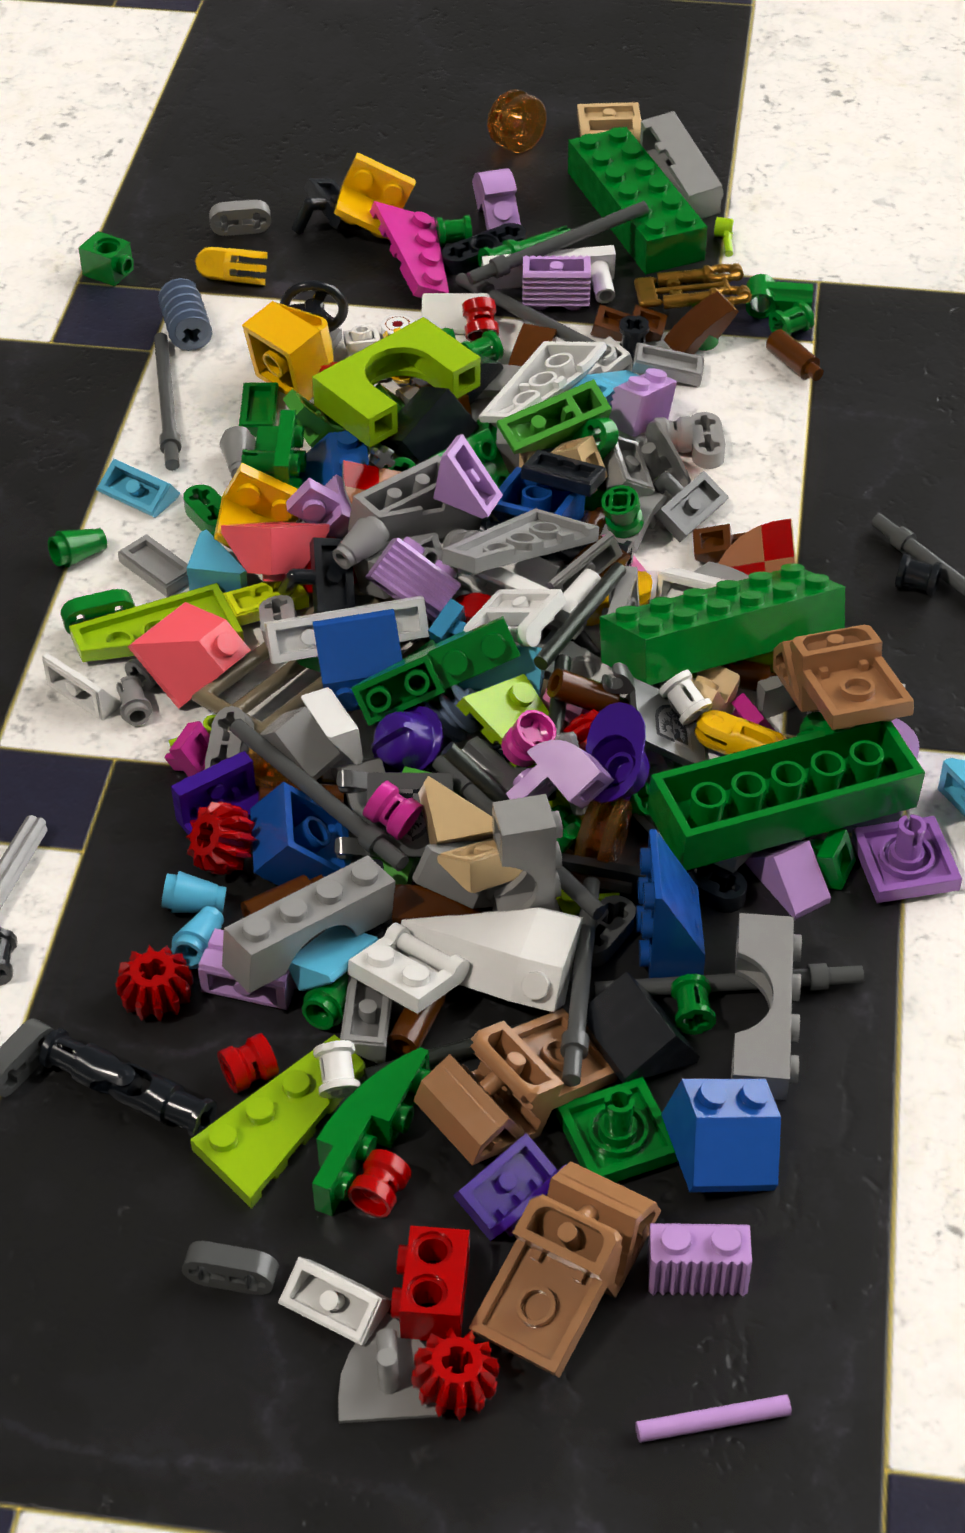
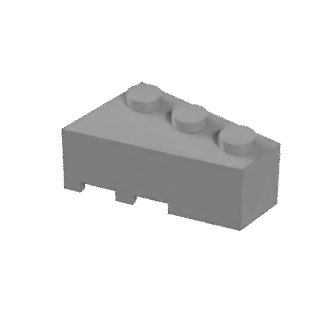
[640,111,723,219]
[348,455,484,541]

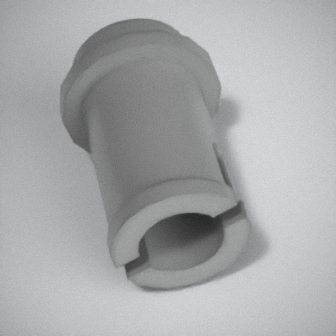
[116,676,152,726]

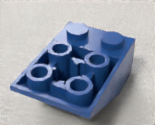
[636,829,705,978]

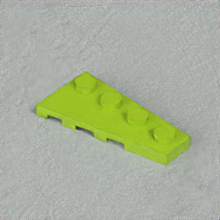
[69,583,244,662]
[456,674,604,827]
[190,1034,365,1209]

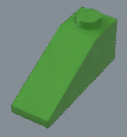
[497,379,612,454]

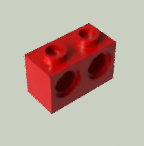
[391,1225,470,1341]

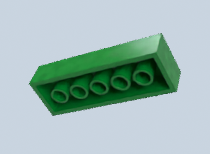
[568,127,708,275]
[600,563,845,685]
[647,721,925,871]

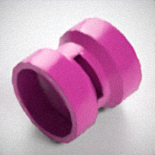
[501,710,556,767]
[362,780,423,840]

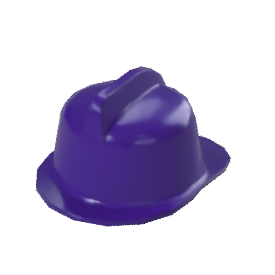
[586,702,650,803]
[371,706,443,773]

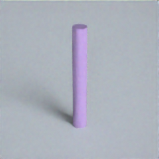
[635,1394,792,1443]

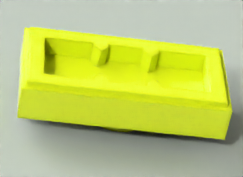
[223,581,309,626]

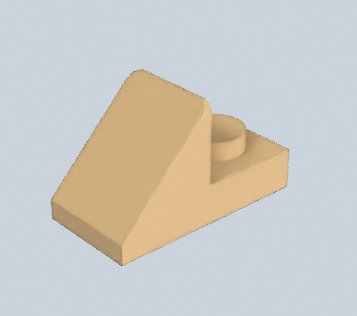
[691,666,740,714]

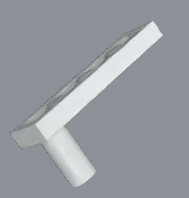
[482,245,616,303]
[450,566,601,640]
[264,596,429,664]

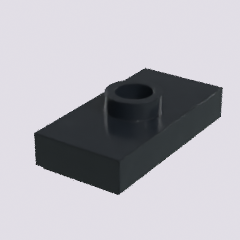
[521,450,606,497]

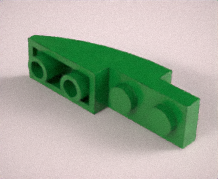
[351,616,521,726]
[312,1047,431,1216]

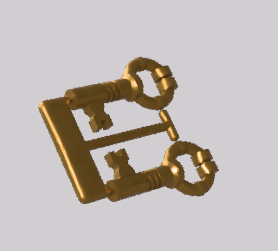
[634,263,752,309]

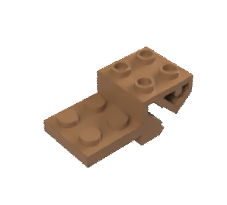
[773,624,914,730]
[413,1008,618,1166]
[469,1162,661,1378]

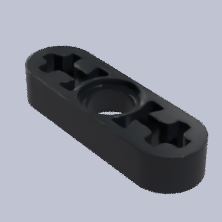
[442,223,526,275]

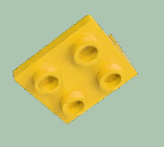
[334,152,416,239]
[214,463,298,549]

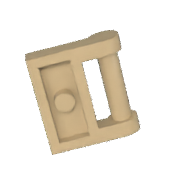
[577,102,641,143]

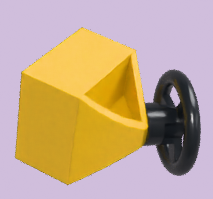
[242,280,348,401]

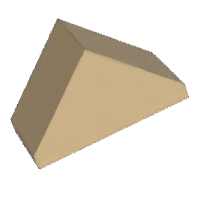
[418,776,493,844]

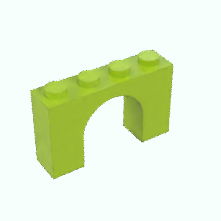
[312,317,481,448]

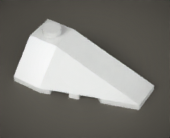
[479,341,607,423]
[399,907,583,1012]

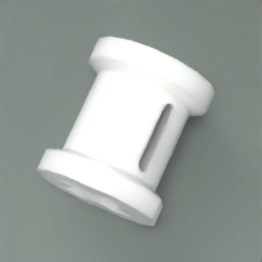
[659,670,713,726]
[313,1040,360,1099]

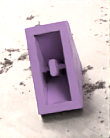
[433,434,503,519]
[745,841,831,920]

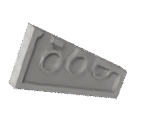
[442,508,599,575]

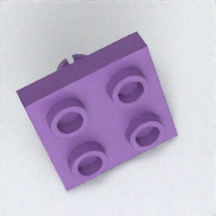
[851,814,962,903]

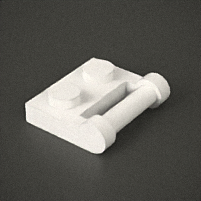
[463,589,567,647]
[347,923,470,1014]

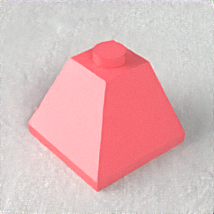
[221,521,329,581]
[128,602,251,709]

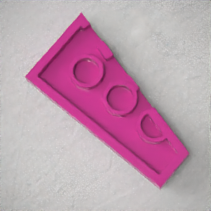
[369,201,449,298]

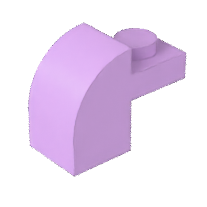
[472,168,521,230]
[286,474,351,539]
[506,740,614,809]

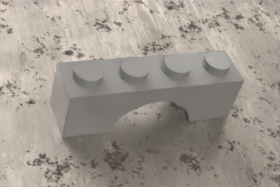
[492,794,563,912]
[222,855,396,993]
[731,913,802,1100]

